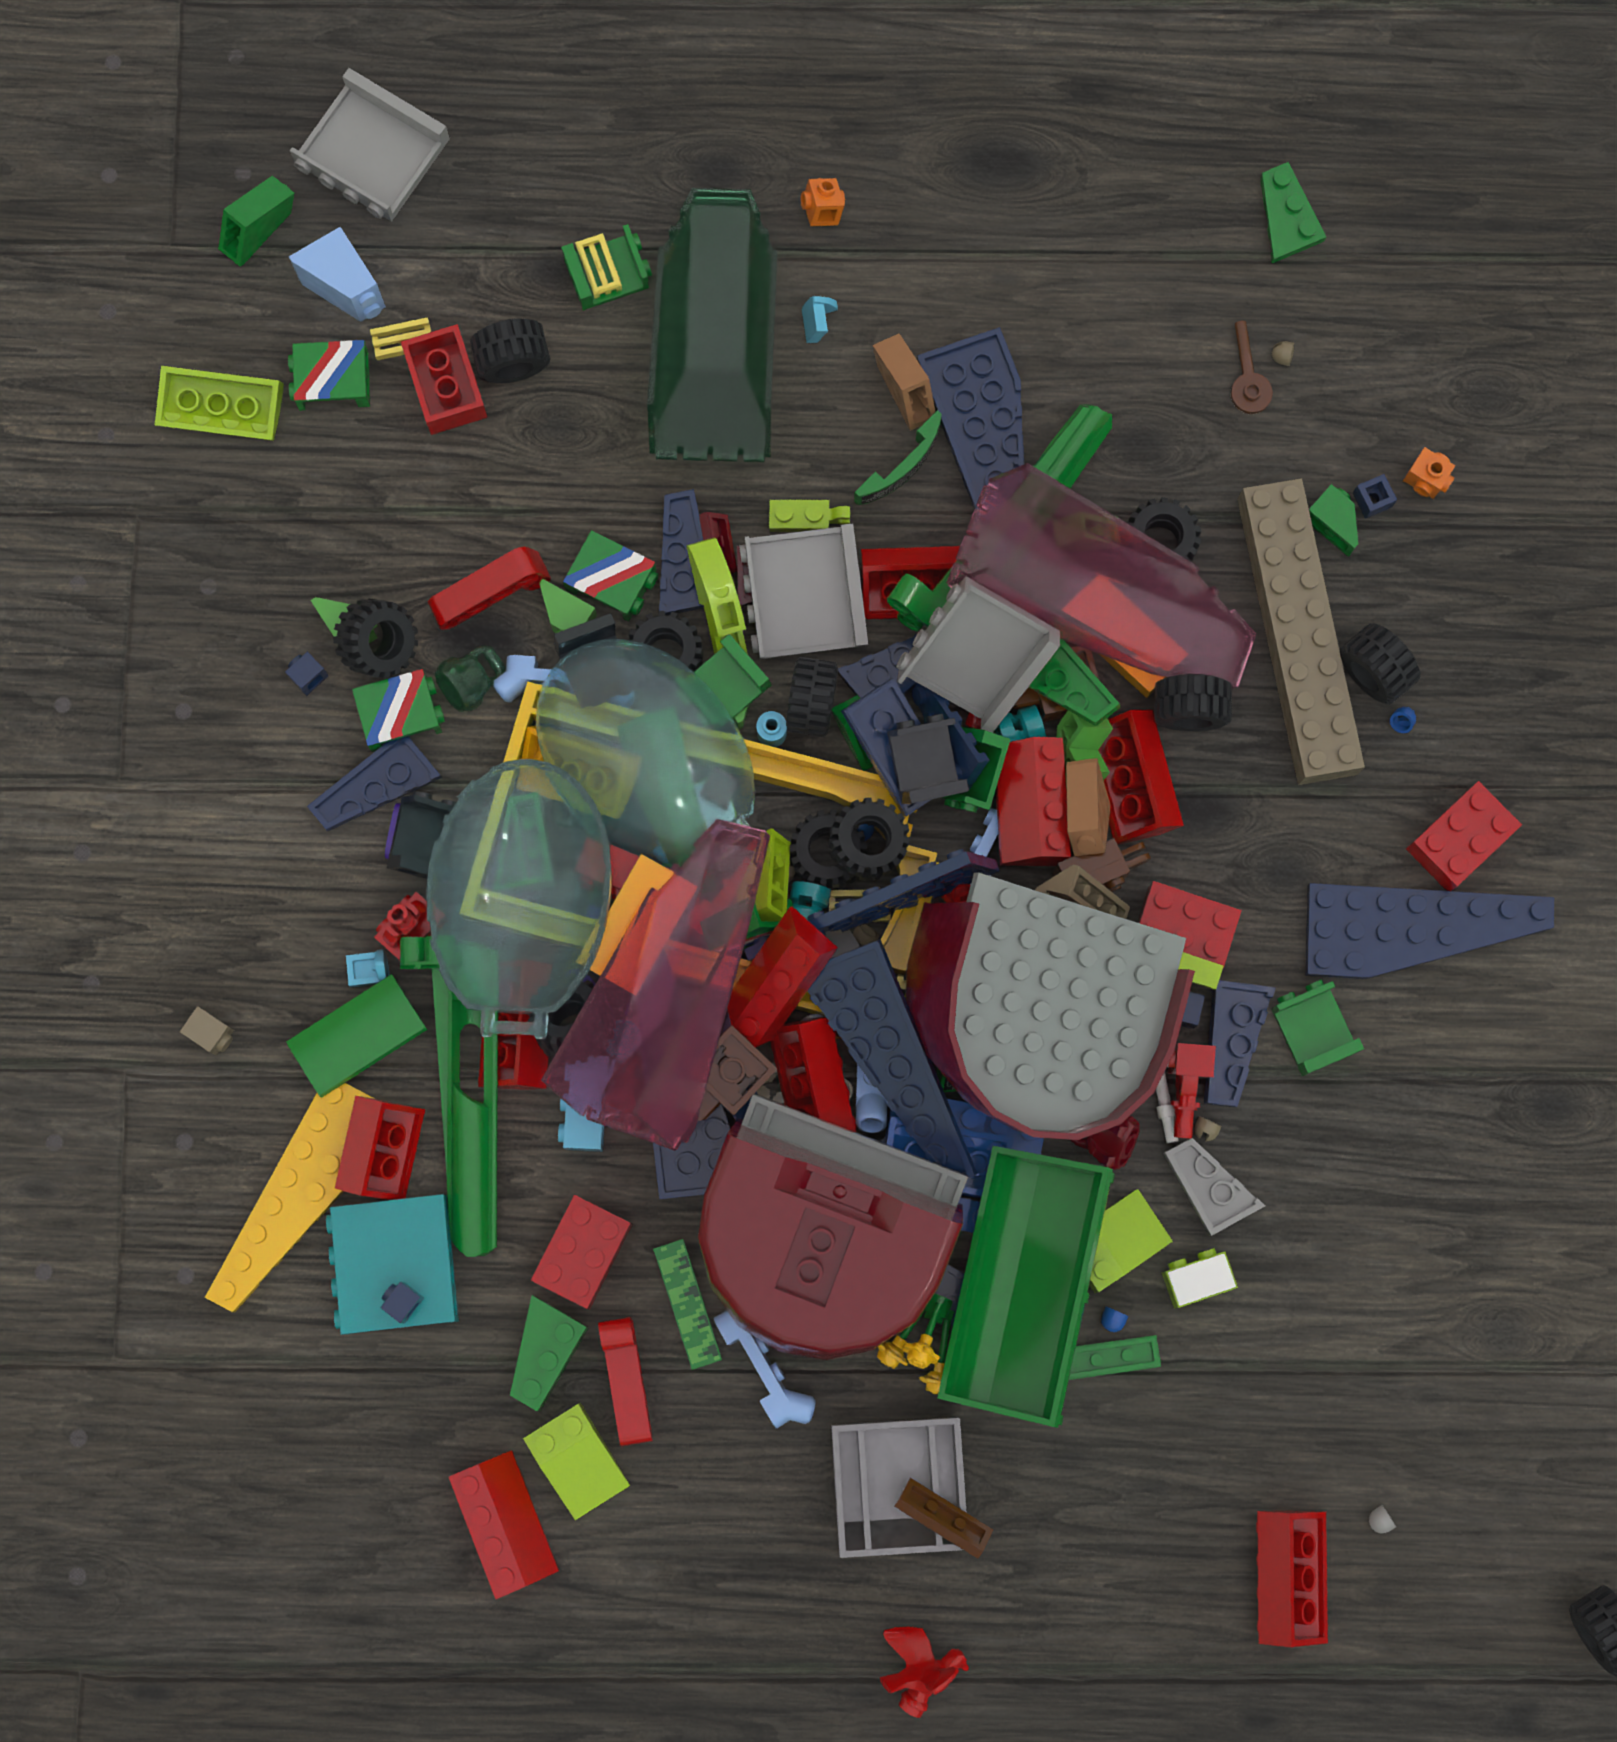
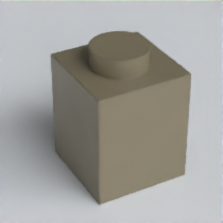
[180,1006,234,1056]

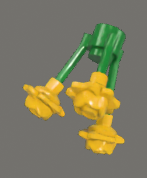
[877,1294,954,1394]

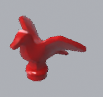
[880,1626,969,1718]

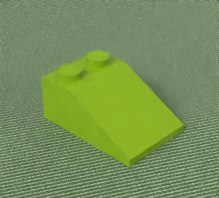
[1089,1189,1173,1293]
[523,1403,630,1520]

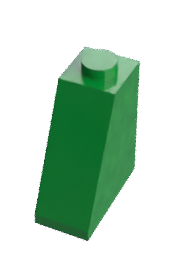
[218,175,294,267]

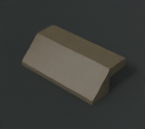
[1035,864,1130,919]

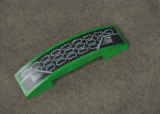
[854,410,942,505]

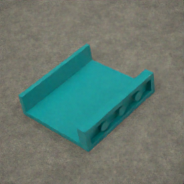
[326,1194,459,1335]

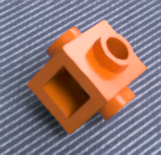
[801,178,845,226]
[1403,447,1456,499]

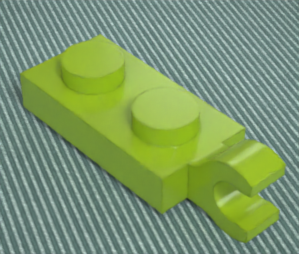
[769,500,850,532]

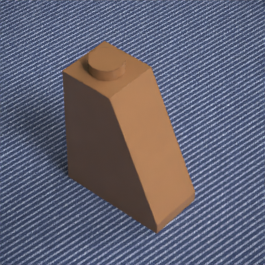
[873,334,935,431]
[1066,758,1110,856]

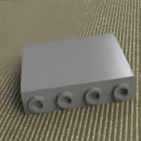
[290,68,450,222]
[739,523,868,659]
[896,576,1060,733]

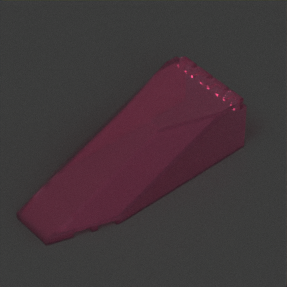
[946,463,1257,689]
[541,818,770,1151]

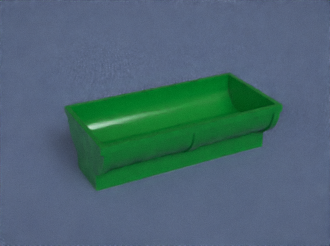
[937,1146,1115,1428]

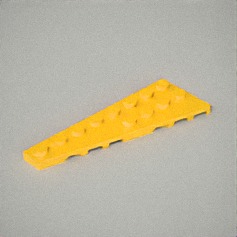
[205,1083,375,1312]

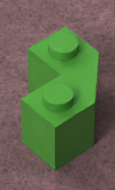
[1057,710,1113,790]

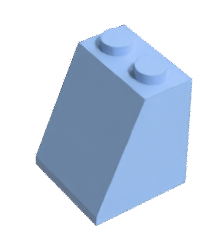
[289,227,386,322]

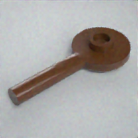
[1231,321,1273,414]

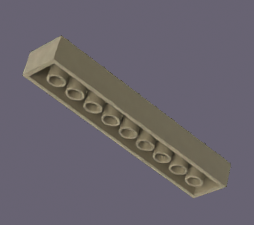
[1237,478,1365,785]

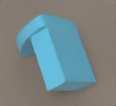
[801,296,838,343]
[346,949,389,987]

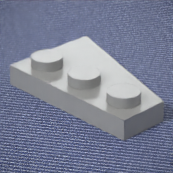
[1163,1138,1266,1236]

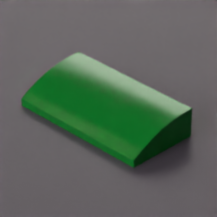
[286,974,427,1098]

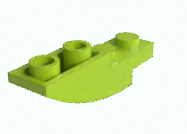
[686,538,748,654]

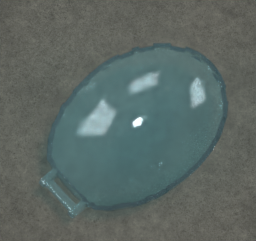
[536,639,758,877]
[426,759,612,1039]

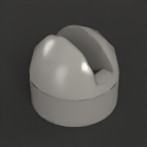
[1369,1505,1396,1534]

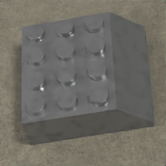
[831,1417,967,1558]

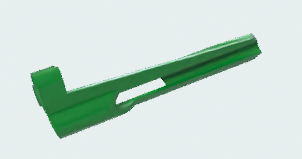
[887,404,1112,632]
[400,936,498,1257]

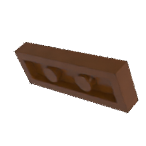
[894,1478,993,1559]

